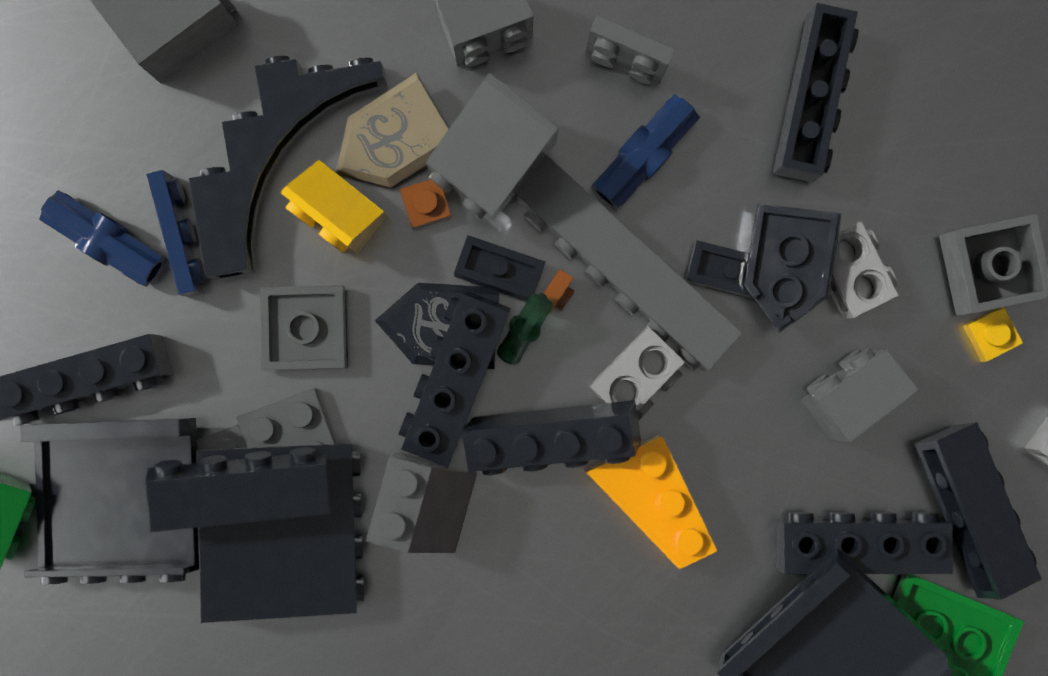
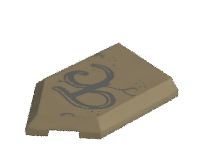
[336,73,450,188]

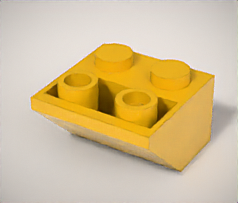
[280,160,388,254]

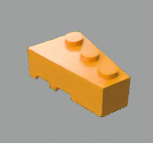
[584,434,717,570]

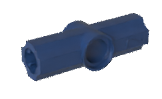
[591,94,700,210]
[39,190,166,287]

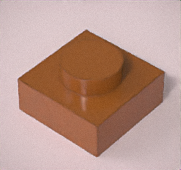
[400,179,452,230]
[536,269,575,315]

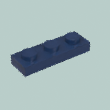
[146,170,206,298]

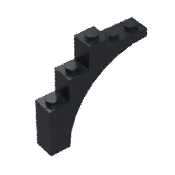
[189,55,387,280]

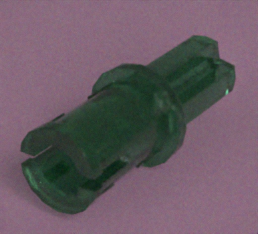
[497,292,553,365]

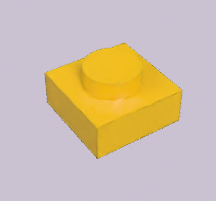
[963,307,1023,362]

